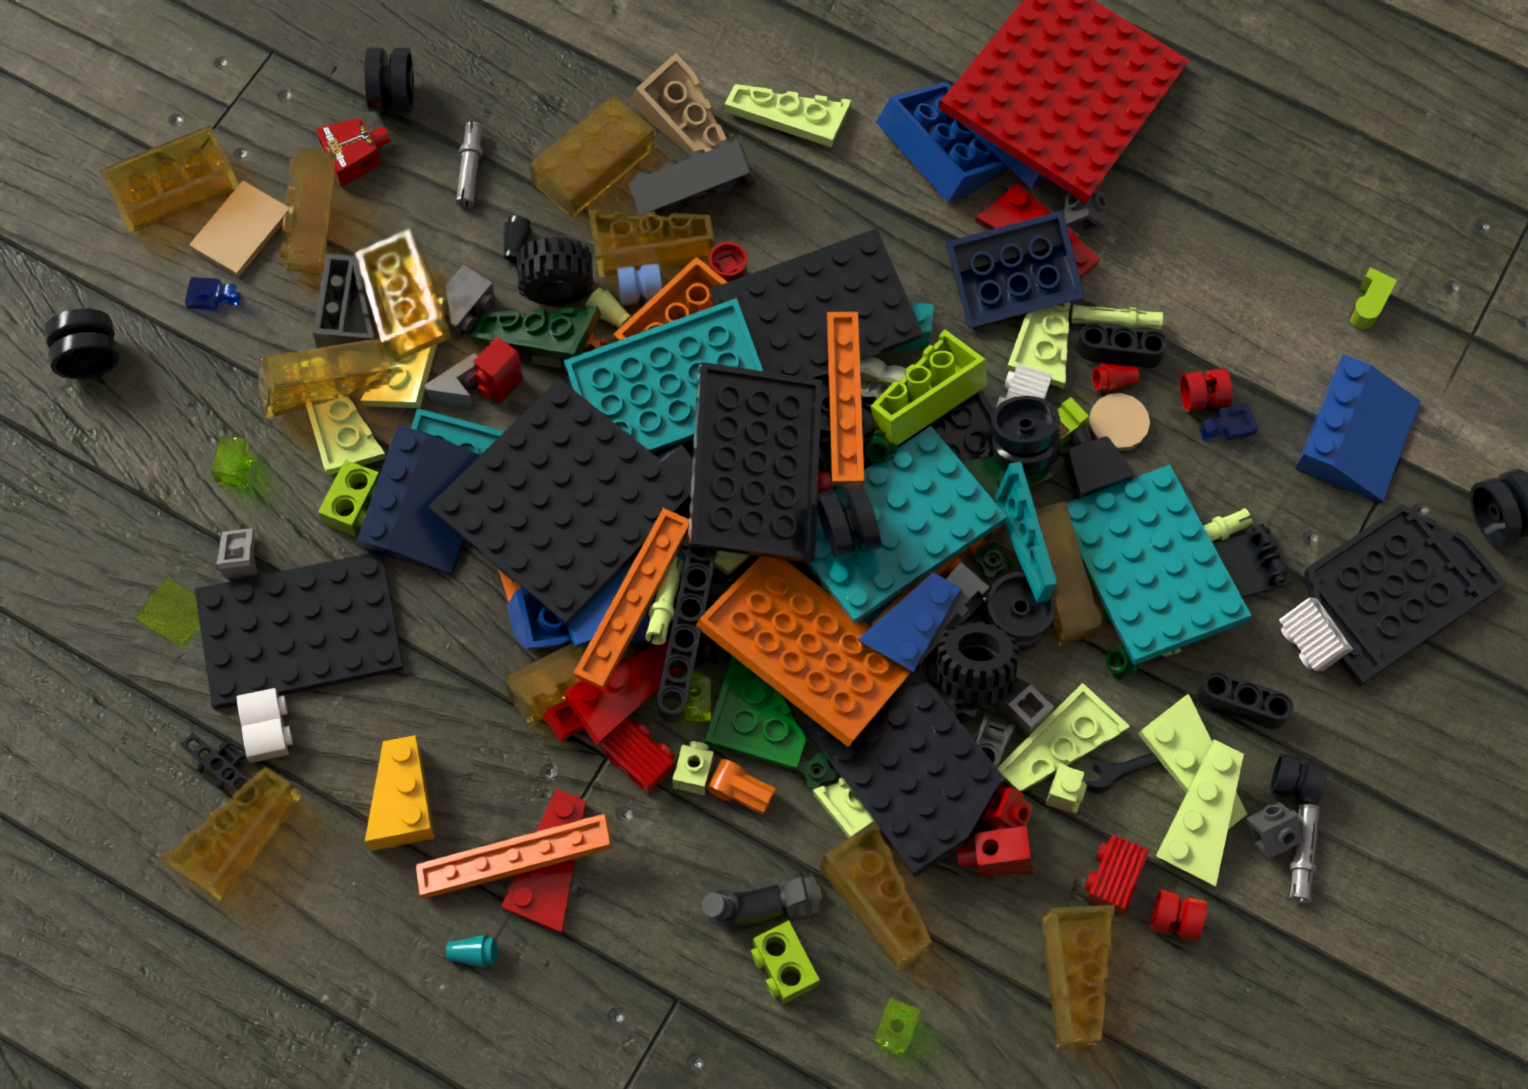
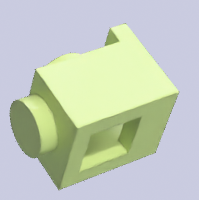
[673,741,714,795]
[1045,764,1087,814]

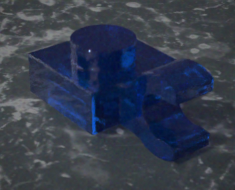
[185,277,241,311]
[1199,403,1258,441]

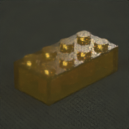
[529,94,655,218]
[100,125,239,234]
[355,229,451,362]

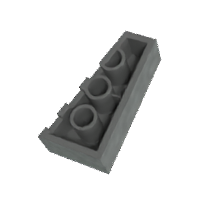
[628,139,756,220]

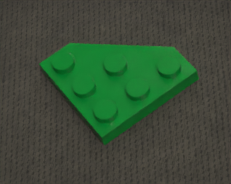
[705,656,806,771]

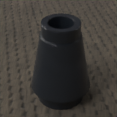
[503,216,533,262]

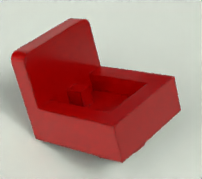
[542,701,585,741]

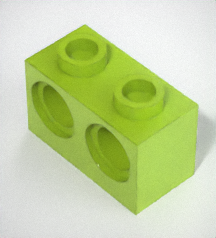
[318,460,380,537]
[750,921,820,1004]

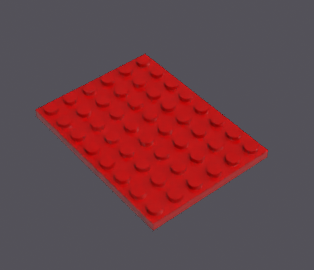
[938,0,1190,203]

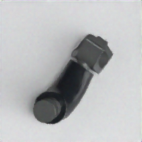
[702,877,823,930]

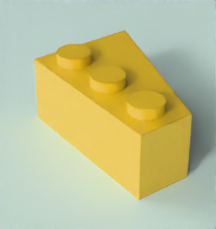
[365,735,435,851]

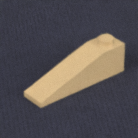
[628,53,727,155]

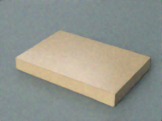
[189,181,292,278]

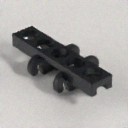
[180,732,255,799]

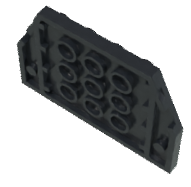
[1304,504,1507,686]
[805,682,1004,878]

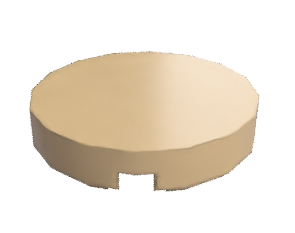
[1088,393,1150,452]

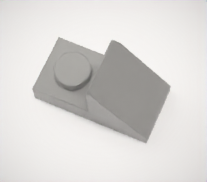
[424,353,478,408]
[217,528,258,580]

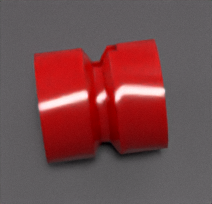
[709,242,747,282]
[1180,368,1232,412]
[1150,889,1207,943]

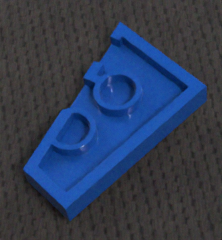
[857,572,961,671]

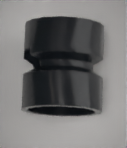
[1270,753,1327,805]

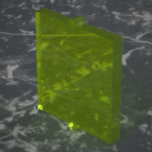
[135,577,199,647]

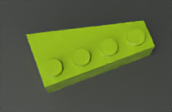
[871,329,987,446]

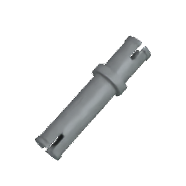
[455,122,484,208]
[1289,804,1320,904]

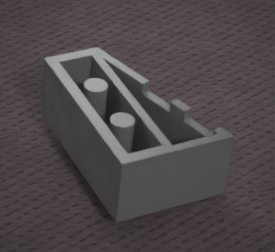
[313,253,377,355]
[915,562,989,672]

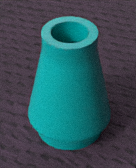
[446,934,498,968]

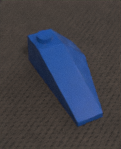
[507,589,572,650]

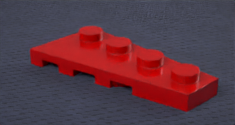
[975,183,1100,280]
[563,638,684,746]
[501,789,586,935]

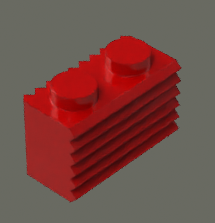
[474,337,524,404]
[601,719,675,795]
[1083,835,1149,916]

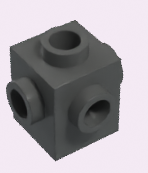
[1063,190,1107,236]
[1246,802,1303,859]

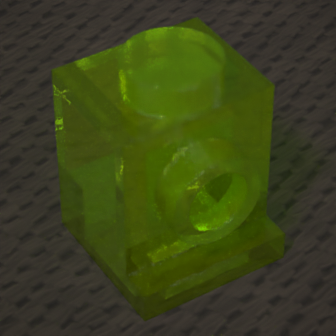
[210,437,252,488]
[679,671,711,722]
[873,997,921,1055]

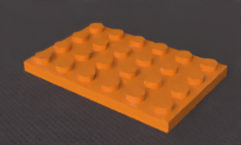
[696,556,918,747]

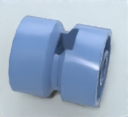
[617,263,662,306]

